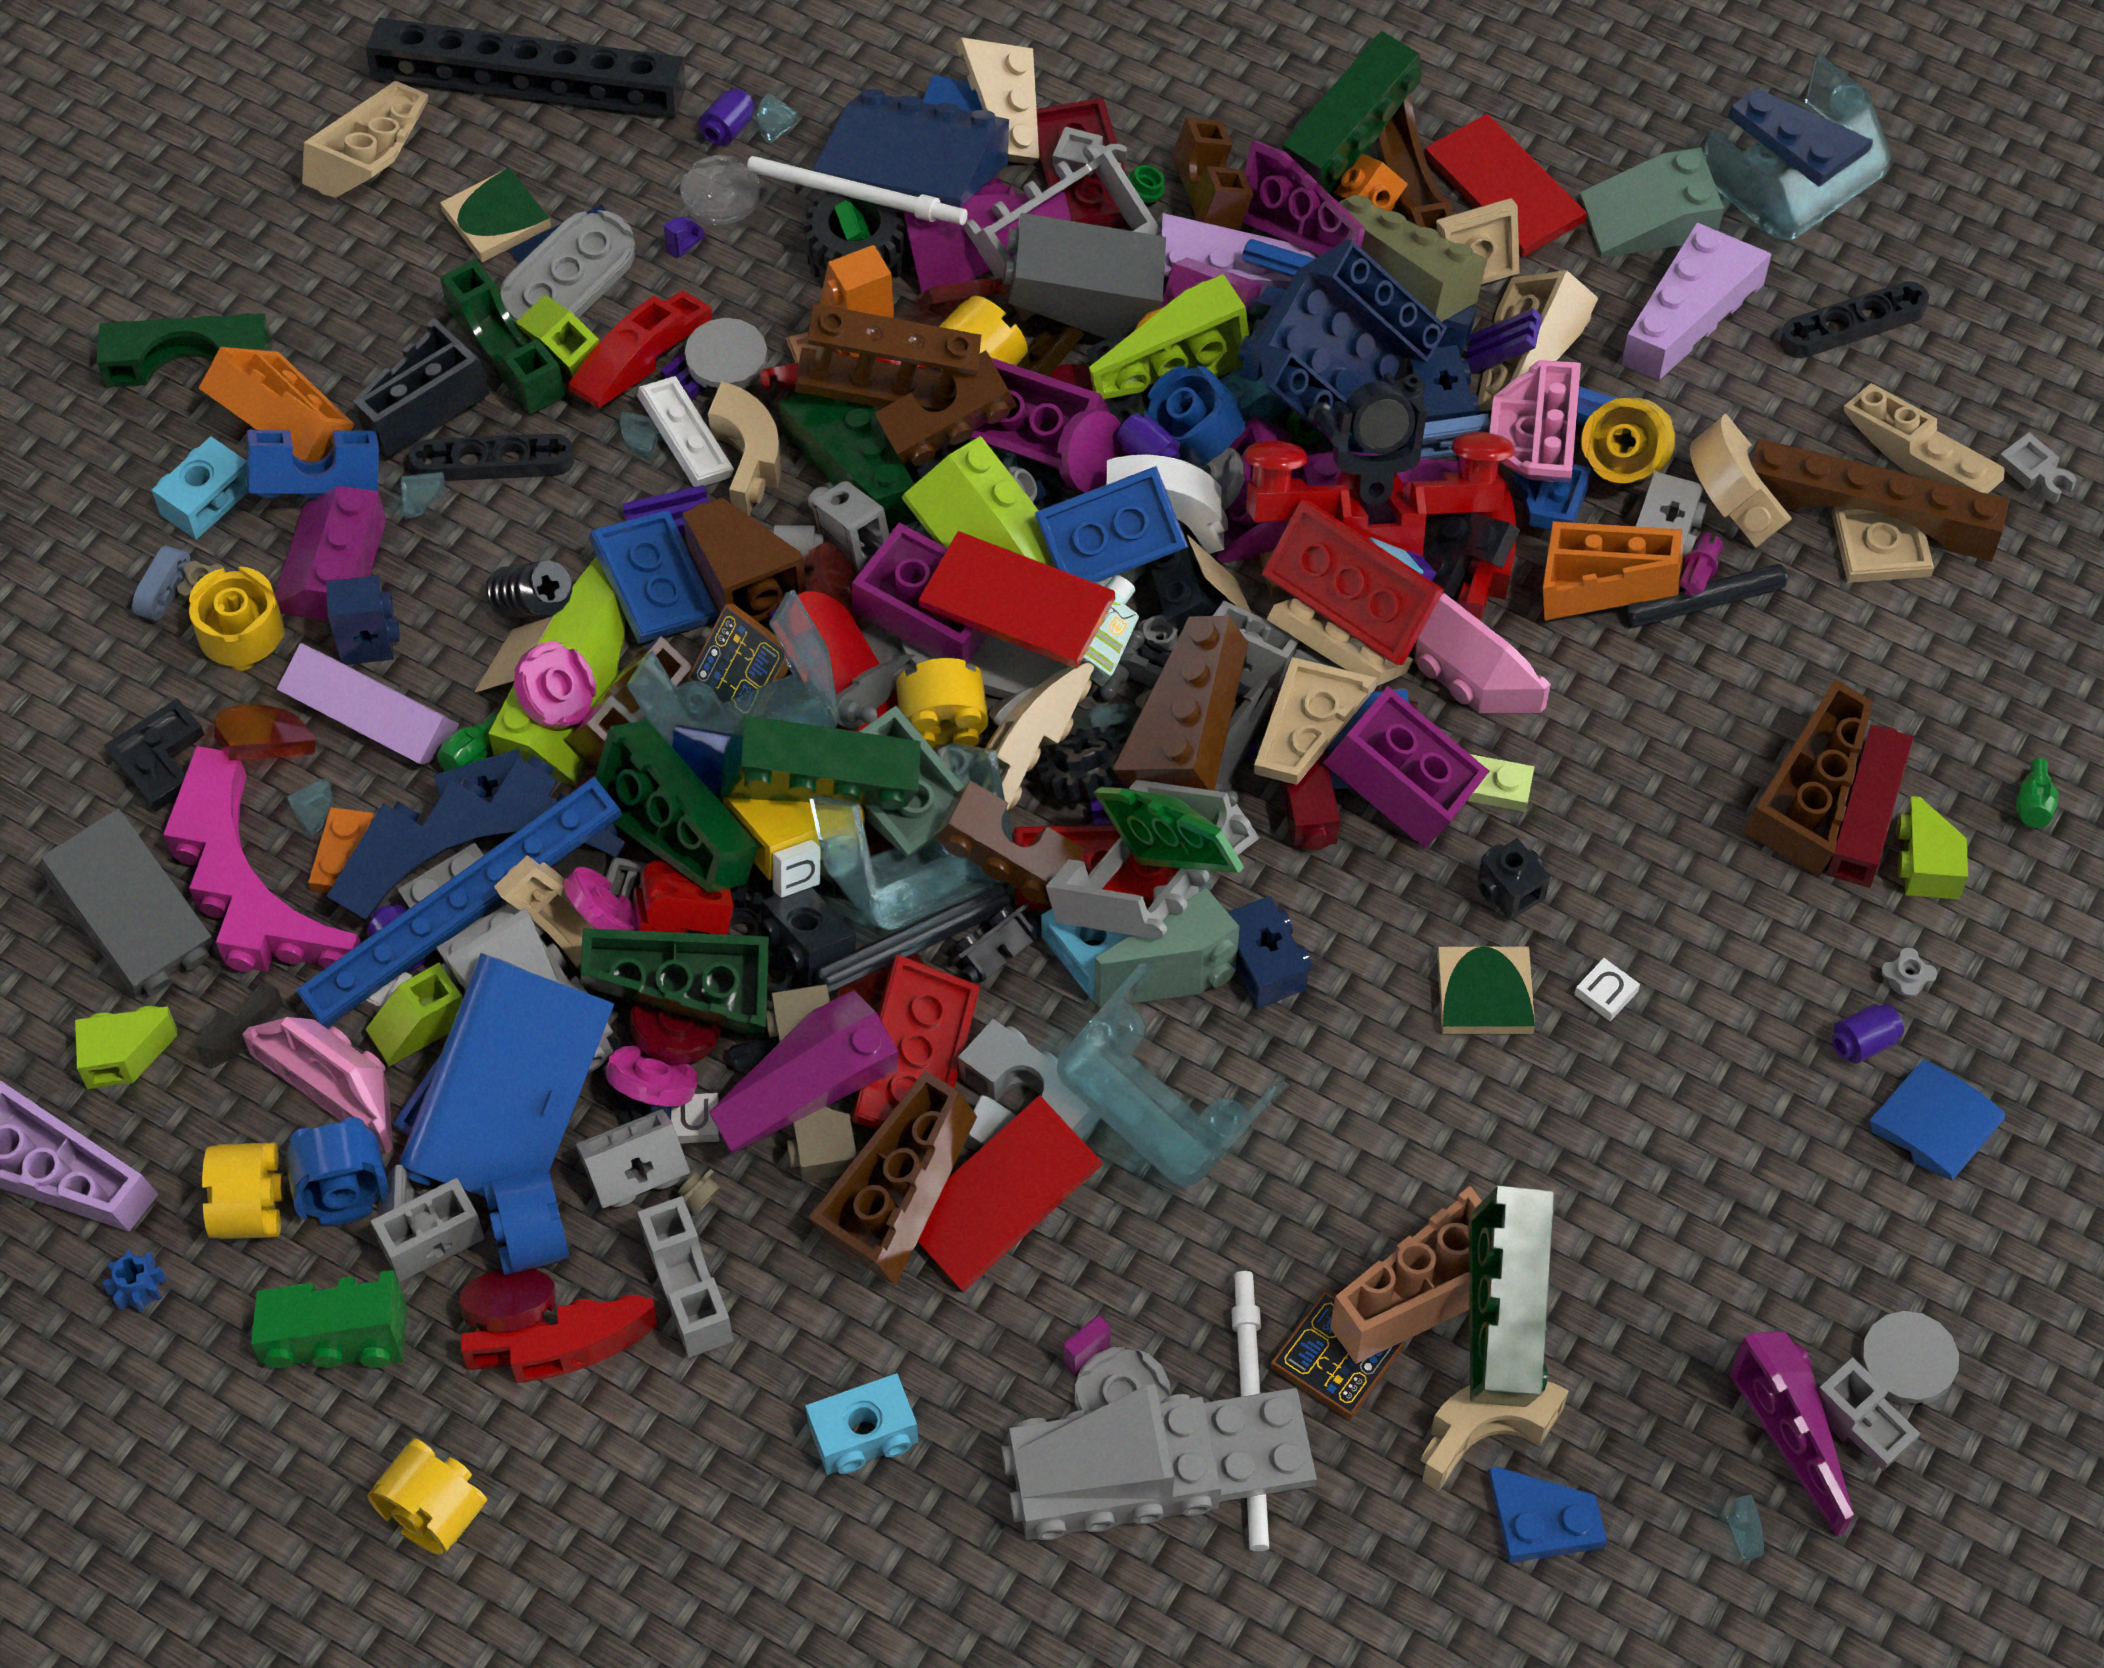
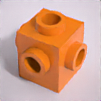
[1334,153,1408,211]

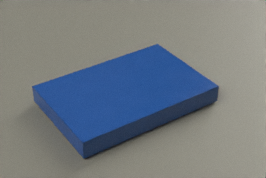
[1035,465,1188,583]
[589,510,719,644]

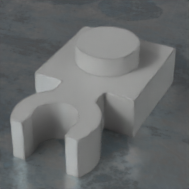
[1053,127,1127,176]
[1997,432,2077,504]

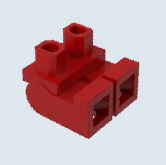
[633,860,734,935]

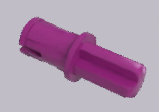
[1679,533,1723,597]

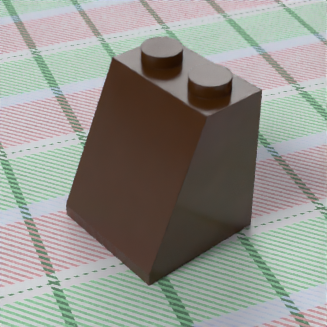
[682,497,807,625]

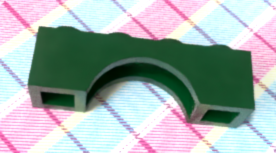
[440,258,565,415]
[97,313,272,388]

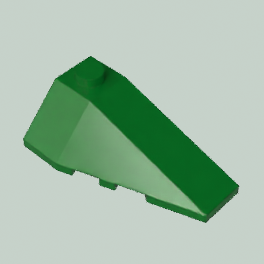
[1094,787,1245,873]

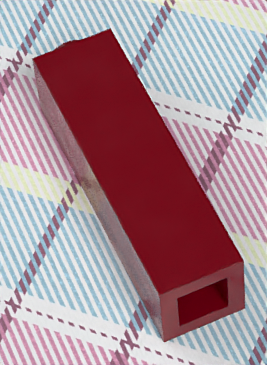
[1267,691,1340,850]
[1826,724,1914,888]

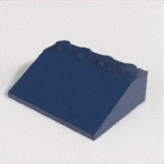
[812,89,1009,207]

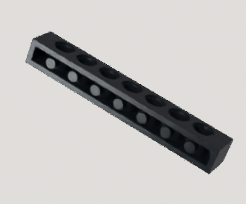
[366,18,686,118]
[1086,330,1222,632]

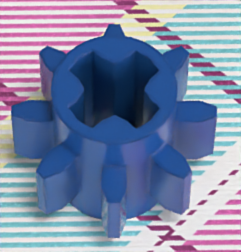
[102,1250,167,1312]

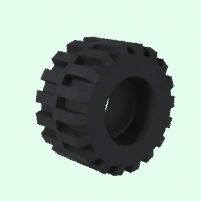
[804,192,907,285]

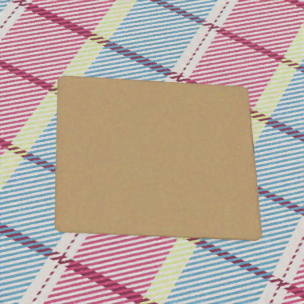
[1187,535,1251,613]
[475,616,554,693]

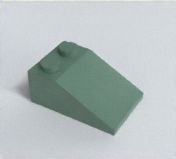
[1579,147,1724,258]
[859,706,964,858]
[1094,888,1240,1008]

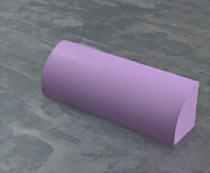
[277,643,459,764]

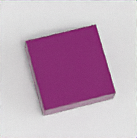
[1064,1315,1111,1376]

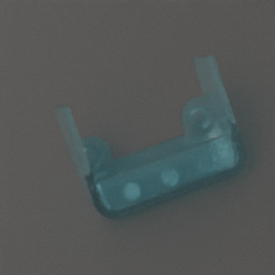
[1704,55,1891,240]
[627,590,839,788]
[810,743,1013,930]
[1057,962,1289,1186]

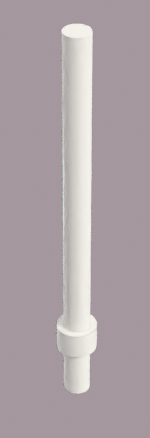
[747,156,968,225]
[1231,1271,1269,1551]

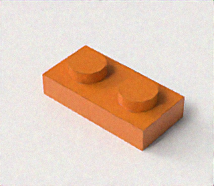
[308,807,375,894]

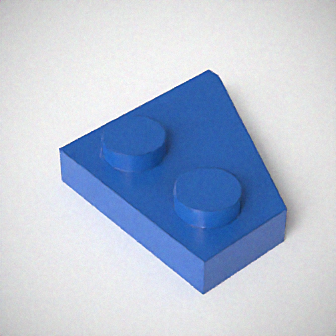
[1512,464,1592,531]
[1488,1467,1607,1563]

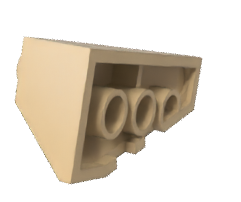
[302,81,428,198]
[1478,270,1598,415]

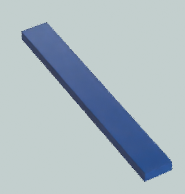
[296,777,622,1028]

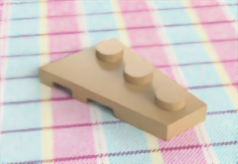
[955,37,1039,165]
[1267,599,1413,686]
[1254,657,1377,785]

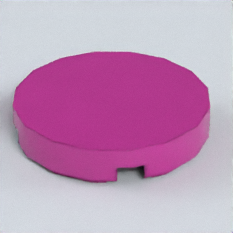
[514,641,596,730]
[563,867,638,931]
[605,1046,698,1107]

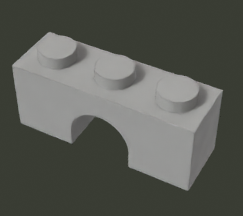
[958,1019,1102,1139]
[638,1196,734,1358]

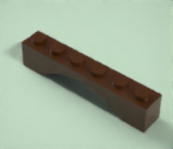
[1374,93,1455,231]
[1752,439,2010,562]

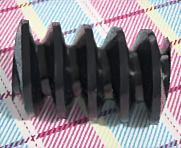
[486,560,572,620]

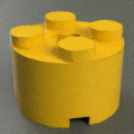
[939,296,1028,371]
[1582,398,1675,483]
[189,567,285,671]
[896,658,988,749]
[202,1142,285,1239]
[367,1438,487,1555]

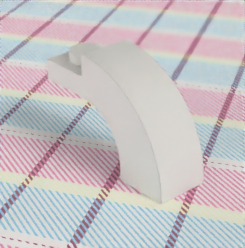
[1106,455,1228,554]

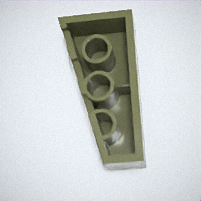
[1338,195,1487,322]

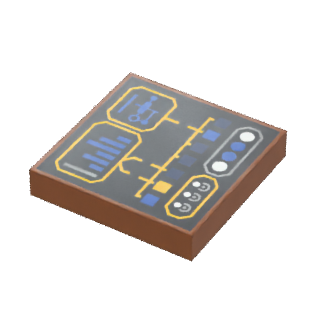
[688,604,798,719]
[1271,1291,1405,1422]

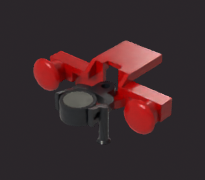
[1243,381,1515,557]

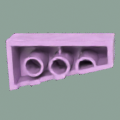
[1162,213,1320,297]
[1622,223,1771,381]
[0,1081,159,1232]

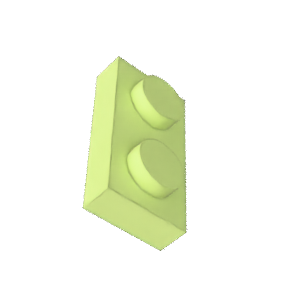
[1467,754,1535,812]

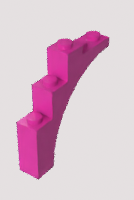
[163,746,361,972]

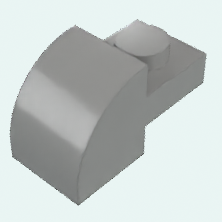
[1818,1357,1921,1471]

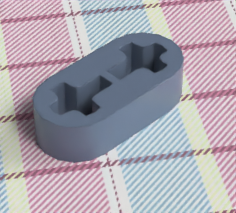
[132,545,190,621]

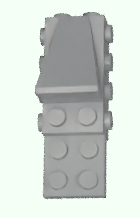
[398,843,613,1074]
[1001,1383,1317,1541]

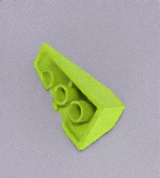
[1089,274,1249,399]

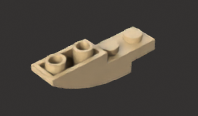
[1844,383,2004,494]
[979,662,1095,813]

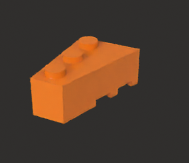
[820,245,894,357]
[199,347,354,462]
[1543,522,1683,621]

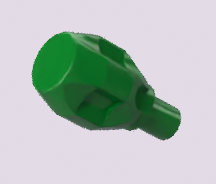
[437,714,498,771]
[2016,758,2059,828]

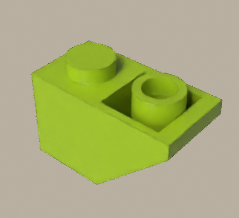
[515,294,600,379]
[1896,796,1968,899]
[366,962,463,1067]
[75,1006,177,1089]

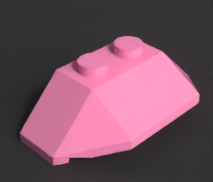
[1490,360,1581,483]
[1413,593,1551,713]
[242,1017,393,1155]

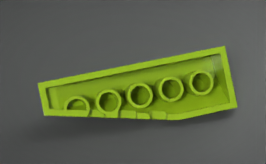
[902,436,1090,679]
[488,556,627,786]

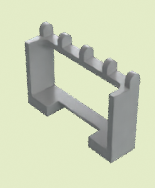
[963,143,1162,321]
[1046,780,1251,940]

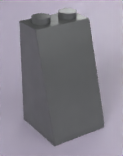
[1003,213,1166,339]
[41,808,213,998]

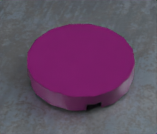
[1057,410,1127,494]

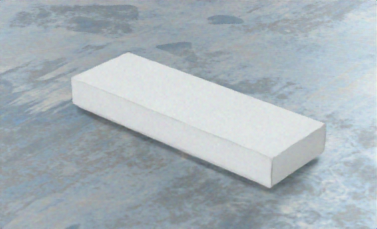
[637,376,734,487]

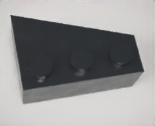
[353,318,490,458]

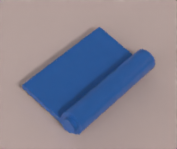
[398,953,614,1197]

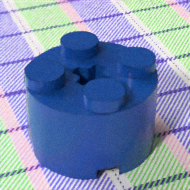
[1144,365,1245,466]
[285,1117,389,1226]
[483,1168,570,1276]

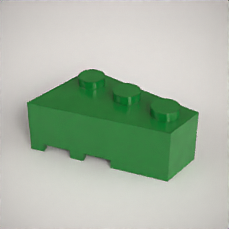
[251,1270,408,1368]

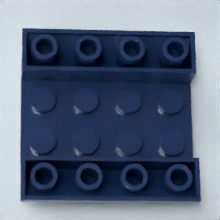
[1257,239,1448,454]

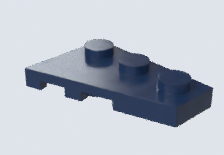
[1728,89,1874,187]

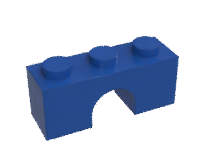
[247,430,379,498]

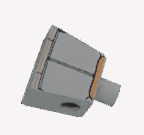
[808,481,889,579]

